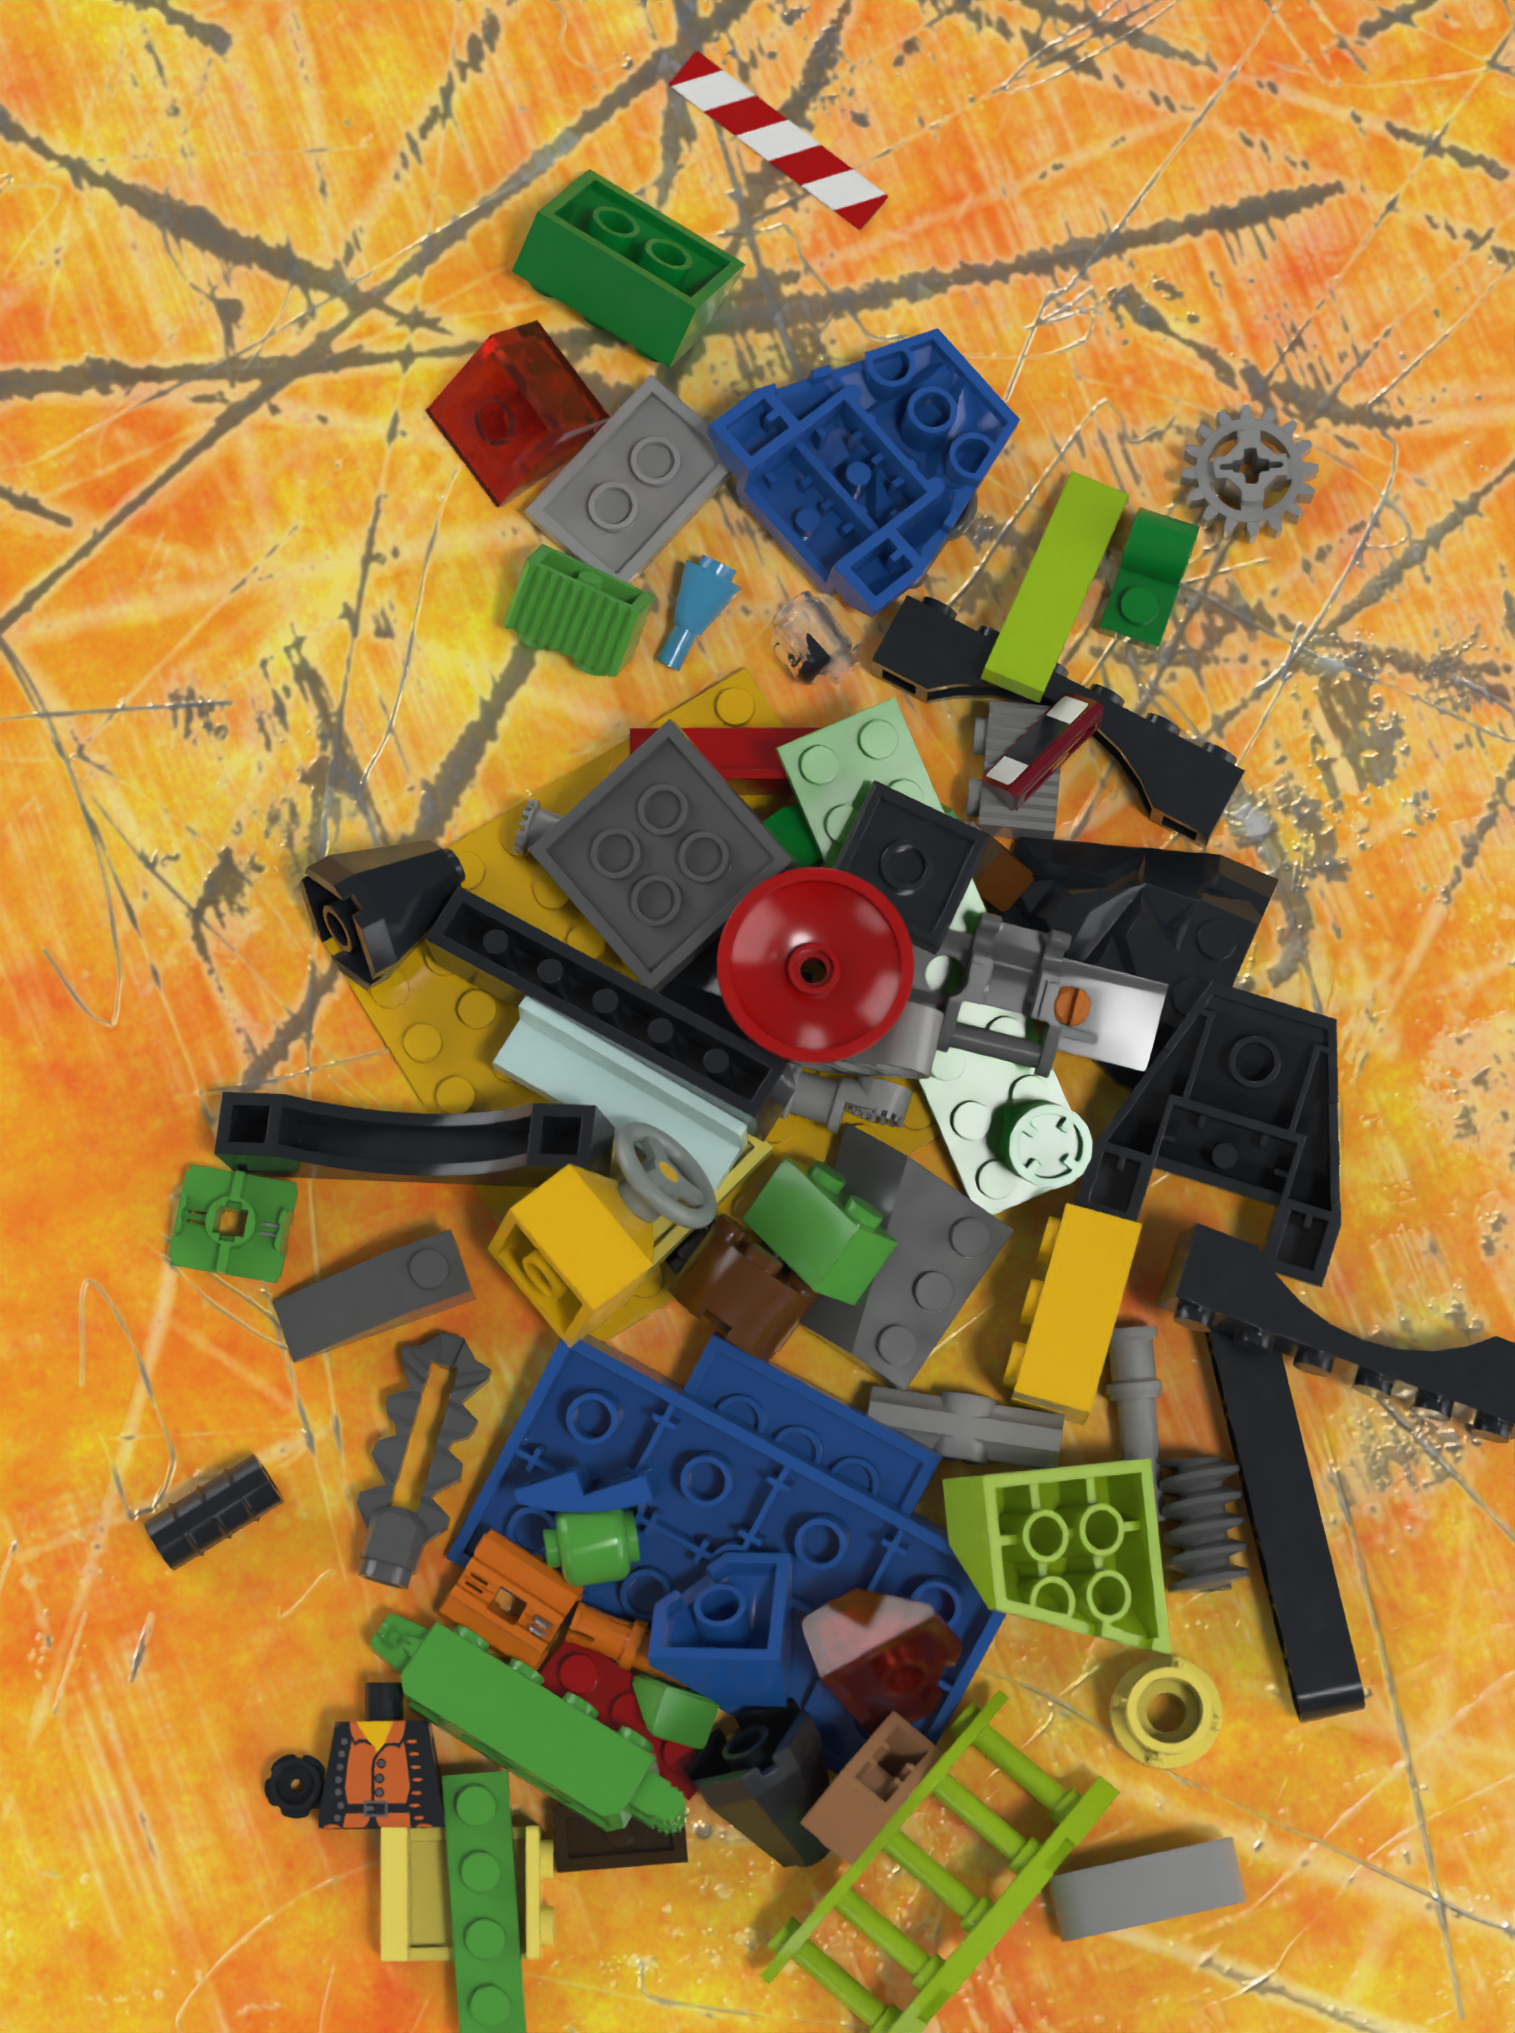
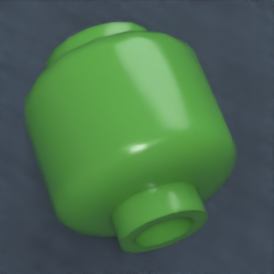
[543,1508,640,1587]

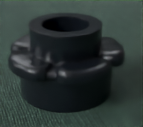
[265,1754,326,1819]

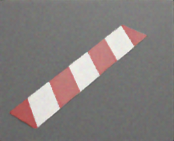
[669,51,888,230]

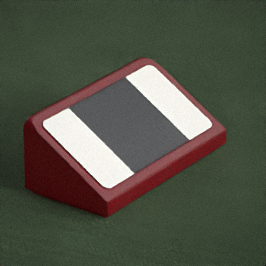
[981,692,1104,812]

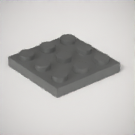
[528,719,799,993]

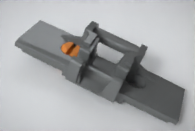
[907,912,1168,1078]

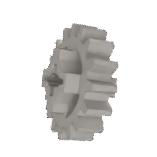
[1180,404,1318,544]

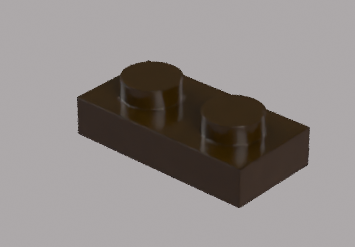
[552,1806,688,1873]

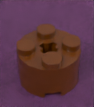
[668,1213,820,1362]

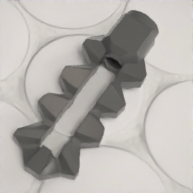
[357,1332,492,1589]

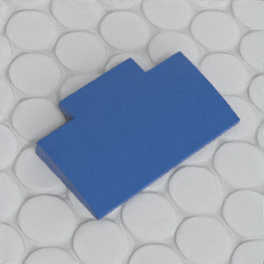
[446,1331,1006,1807]

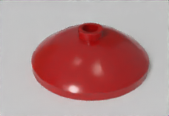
[717,867,914,1064]

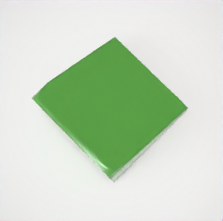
[632,1673,719,1749]

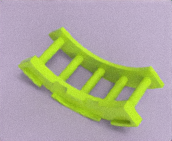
[760,1690,1120,2033]

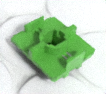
[169,1164,298,1284]

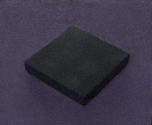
[832,780,991,955]

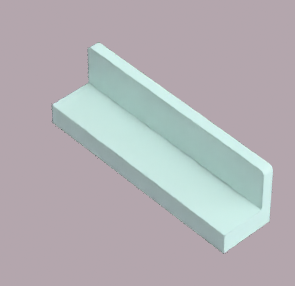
[493,996,748,1195]

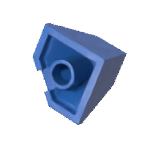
[648,1552,792,1707]

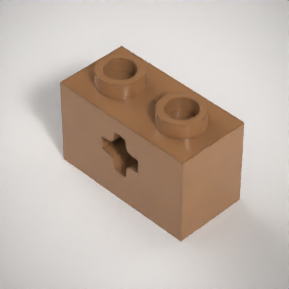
[800,1710,944,1866]

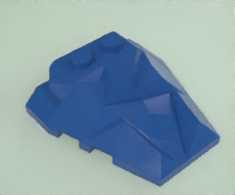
[707,328,1020,618]

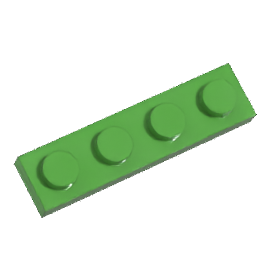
[442,1771,527,2033]

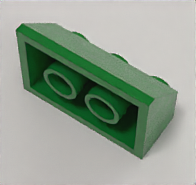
[512,169,746,368]

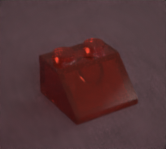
[425,320,611,508]

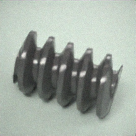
[1158,1457,1249,1594]

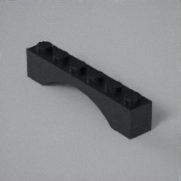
[871,595,1245,849]
[214,1092,615,1187]
[1156,1223,1515,1444]

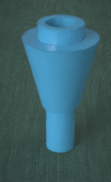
[657,555,742,671]

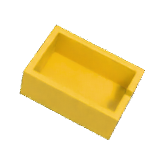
[1002,1203,1142,1426]

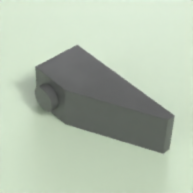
[273,1229,476,1363]

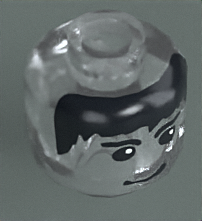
[770,591,863,686]

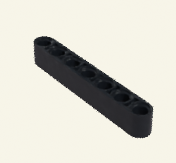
[1204,1327,1365,1724]

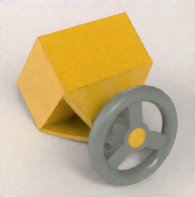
[487,1122,717,1348]

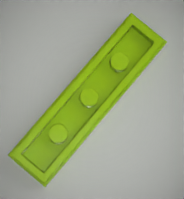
[981,471,1130,703]

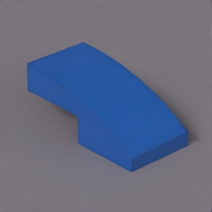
[513,1462,663,1513]

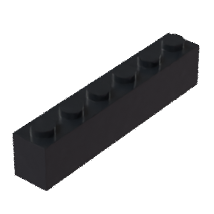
[425,886,797,1142]

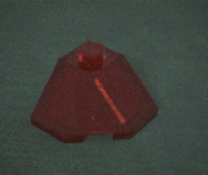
[799,1588,963,1736]

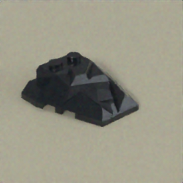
[987,837,1279,1092]

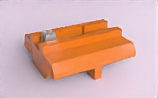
[438,1528,585,1670]

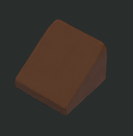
[964,820,1035,912]

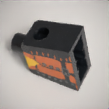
[318,1682,445,1830]

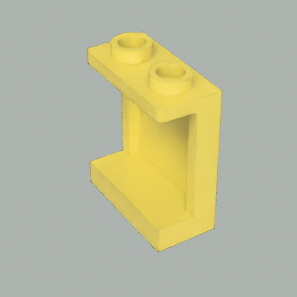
[381,1826,555,1961]

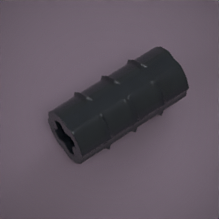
[143,1454,285,1571]

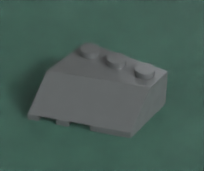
[800,1122,1014,1391]

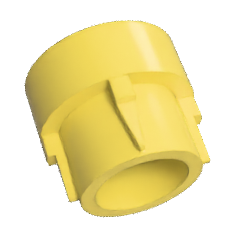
[1109,1657,1223,1770]

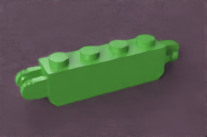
[369,1613,689,1835]

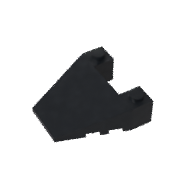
[1074,981,1341,1288]

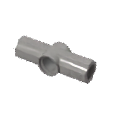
[868,1386,1065,1469]

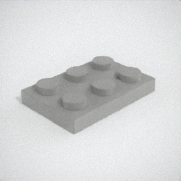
[525,375,733,584]

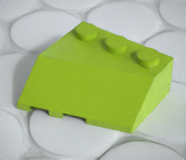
[942,1458,1171,1655]

